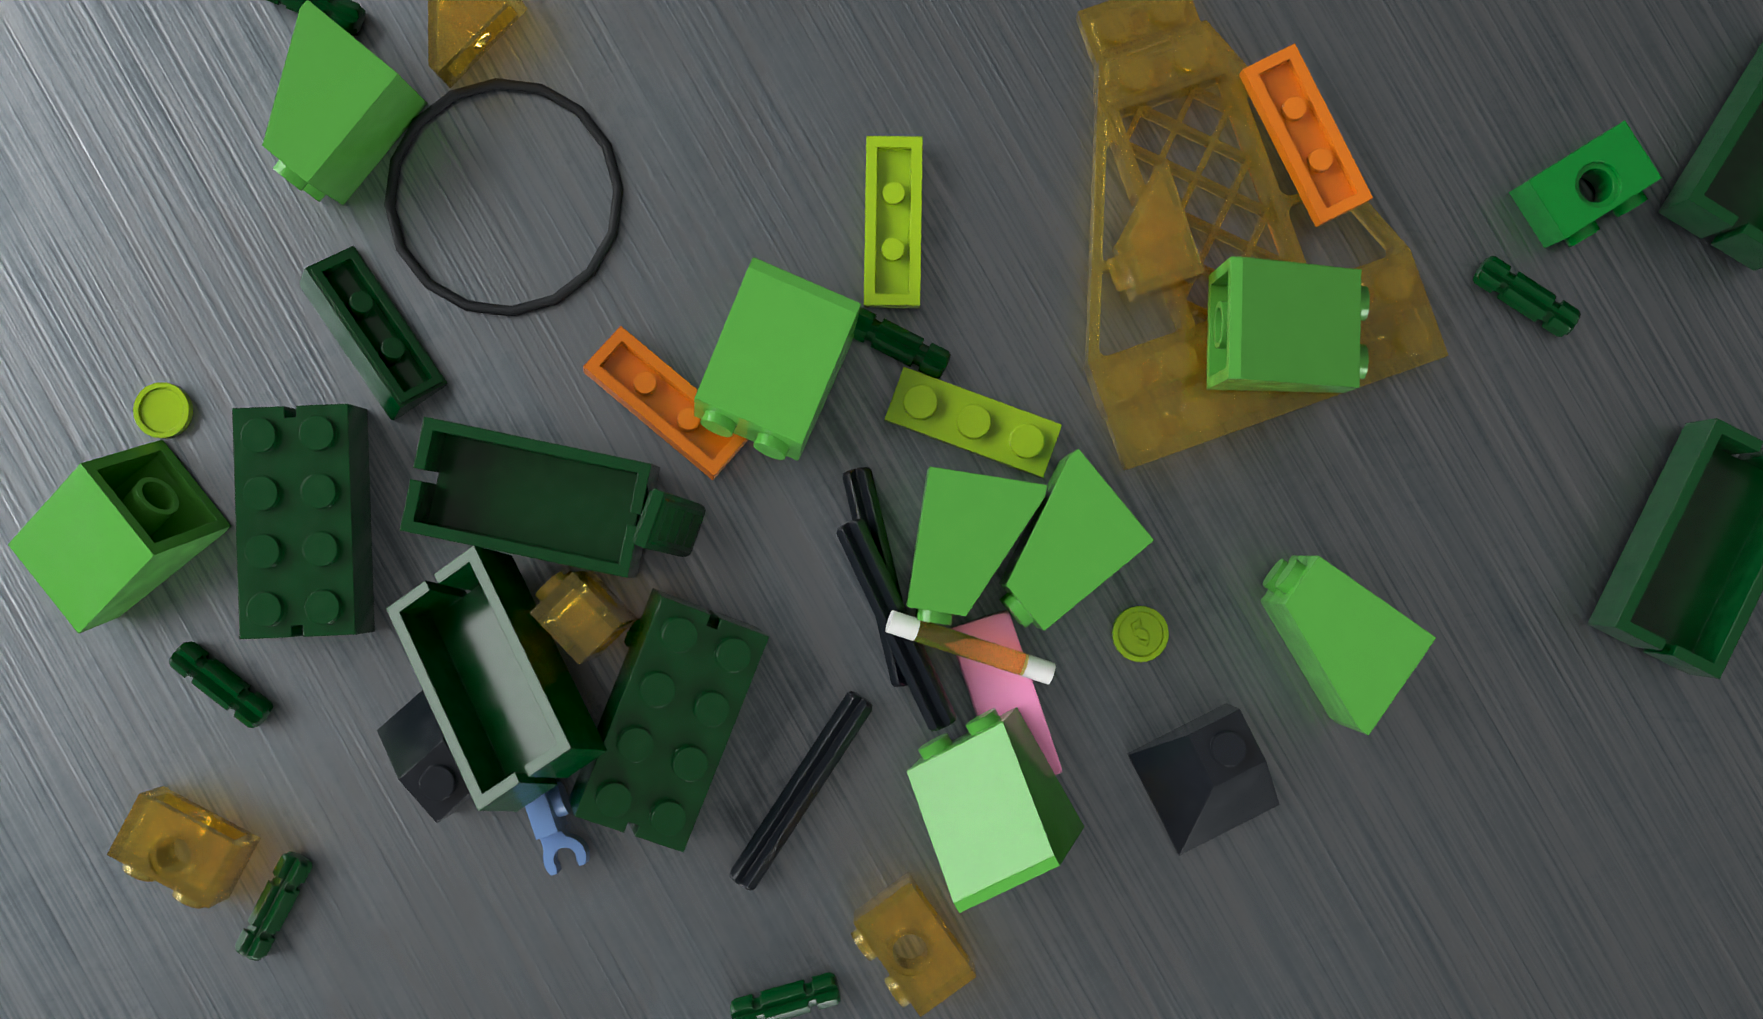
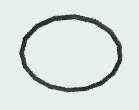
[384,78,624,317]

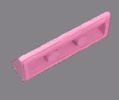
[947,610,1063,775]

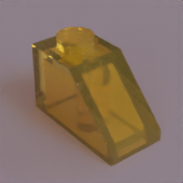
[428,0,527,88]
[1108,162,1205,303]

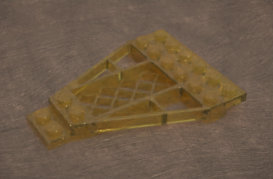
[1076,0,1449,471]

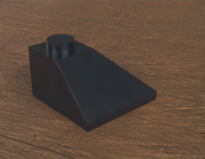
[377,690,471,823]
[1127,703,1280,856]

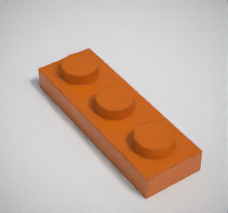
[1239,43,1373,228]
[583,326,748,480]

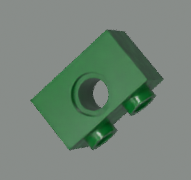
[1509,120,1662,248]

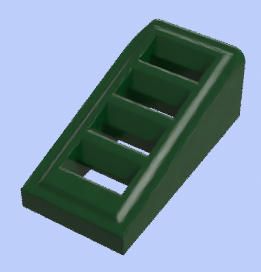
[632,488,706,557]

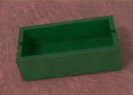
[1658,42,1763,271]
[232,404,375,639]
[399,417,660,578]
[1587,418,1763,679]
[386,546,607,812]
[568,588,769,853]

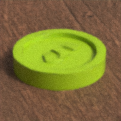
[133,382,193,439]
[1111,606,1169,662]

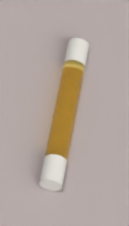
[885,610,1056,685]

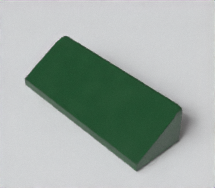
[300,245,447,420]

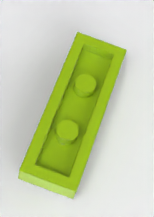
[864,136,923,309]
[884,367,1062,478]

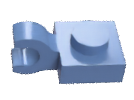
[525,781,590,876]

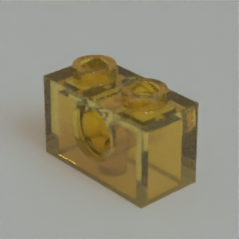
[530,570,638,664]
[107,786,261,909]
[851,872,977,1017]

